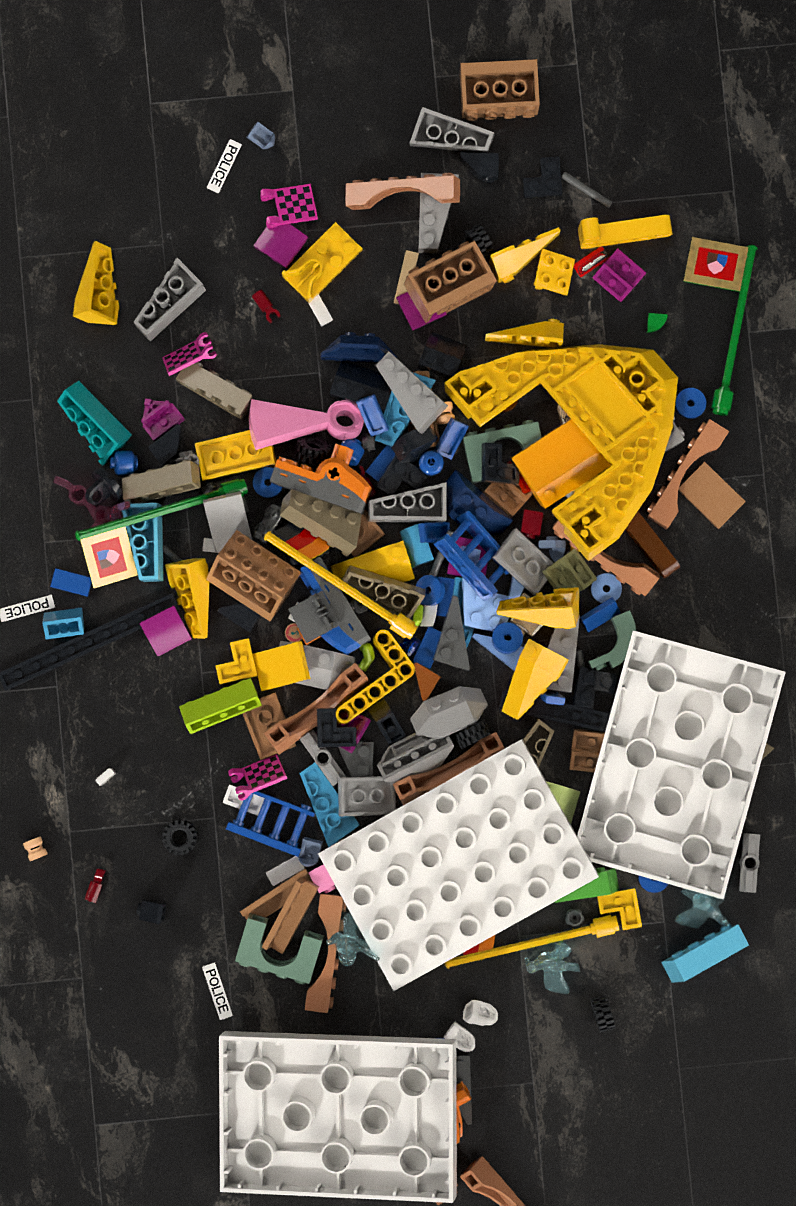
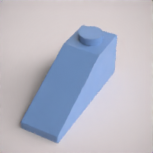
[472,634,525,671]

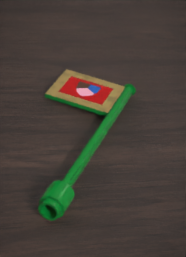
[684,237,758,416]
[75,478,248,588]

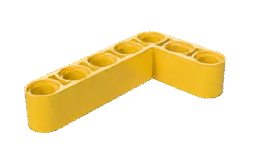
[578,215,673,249]
[336,630,415,725]

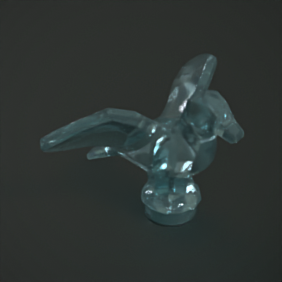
[675,888,729,928]
[326,913,380,966]
[525,940,580,994]

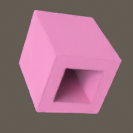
[308,864,336,894]

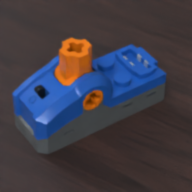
[297,557,371,655]

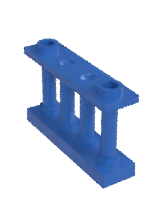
[434,510,509,601]
[226,784,315,857]

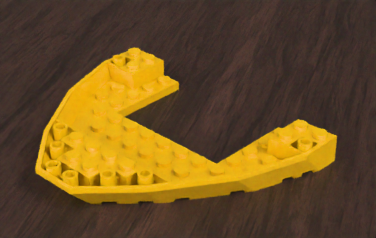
[444,344,678,561]

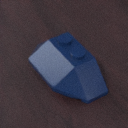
[321,332,397,363]
[446,470,513,535]

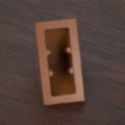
[413,663,440,702]

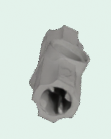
[300,730,346,786]
[739,833,760,893]

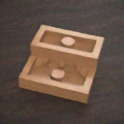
[483,483,533,518]
[569,729,605,772]

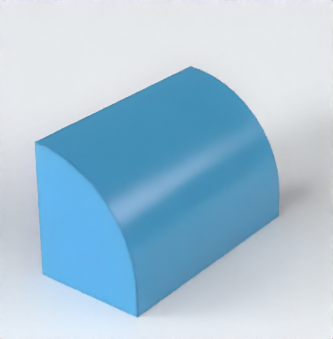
[399,523,434,568]
[43,608,84,639]

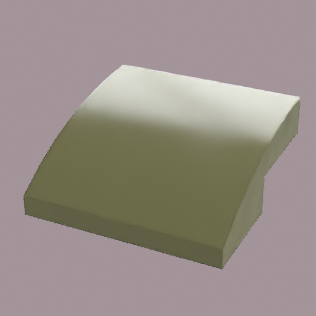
[542,549,597,592]

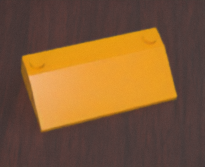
[511,419,611,509]

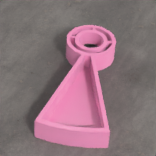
[249,399,364,450]

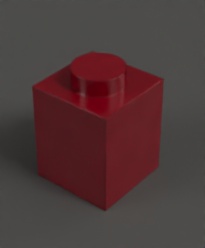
[520,509,543,539]

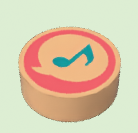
[285,623,302,643]

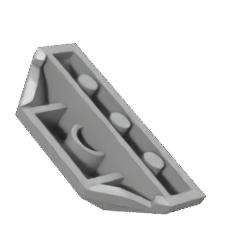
[279,641,355,690]
[410,686,488,739]
[377,733,454,782]

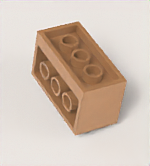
[460,59,540,121]
[403,241,497,323]
[206,530,301,621]

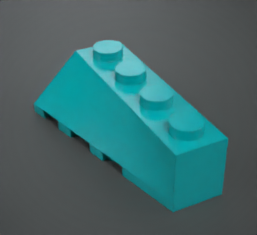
[57,381,132,466]

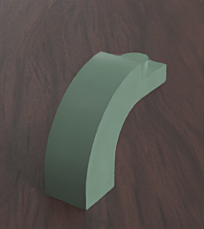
[588,610,636,670]

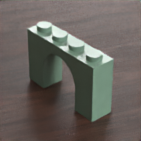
[463,420,542,484]
[235,913,324,984]

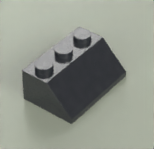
[330,360,392,414]

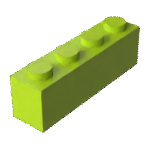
[179,678,262,734]

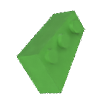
[555,867,620,903]

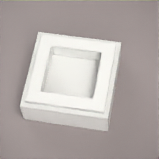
[96,768,116,786]

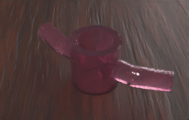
[54,476,100,520]
[92,501,130,527]

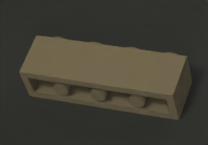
[122,460,201,504]

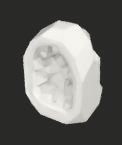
[463,1000,498,1026]
[444,1021,475,1052]

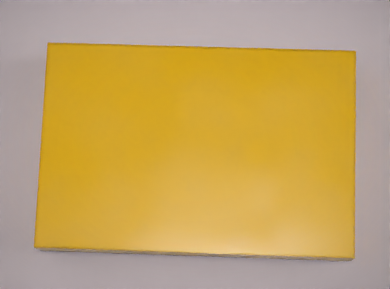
[253,641,311,691]

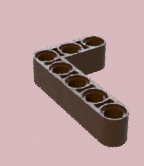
[625,511,680,579]

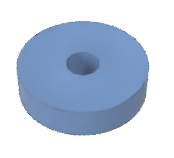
[591,573,622,604]

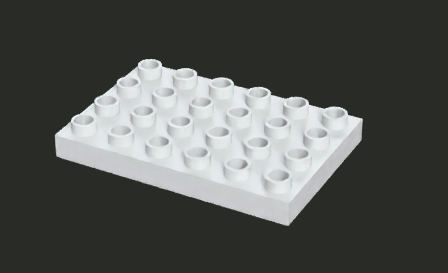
[577,631,785,899]
[318,739,599,991]
[219,1031,457,1203]

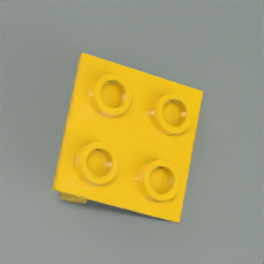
[534,249,575,296]

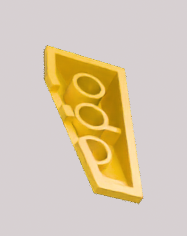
[489,227,560,283]
[73,241,119,325]
[485,319,564,348]
[331,541,415,582]
[165,558,209,639]
[497,587,579,629]
[502,639,569,720]

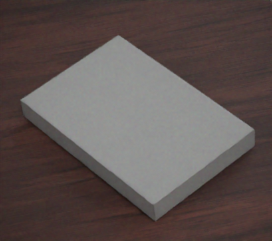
[203,491,252,553]
[493,528,553,595]
[338,776,396,816]

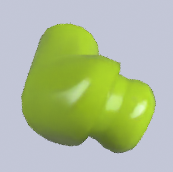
[413,605,424,626]
[358,643,375,672]

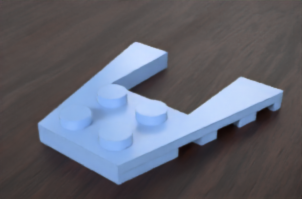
[461,546,524,632]

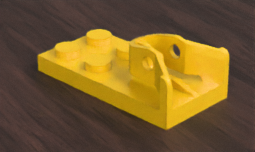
[282,222,363,303]
[195,430,276,481]

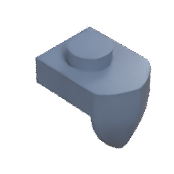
[246,122,275,149]
[539,536,566,562]
[299,837,323,867]

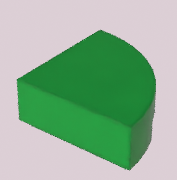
[647,313,668,333]

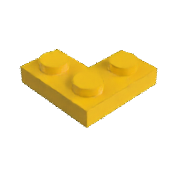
[216,638,258,685]
[597,888,642,930]

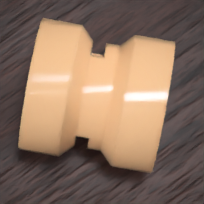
[436,402,455,424]
[23,836,48,861]

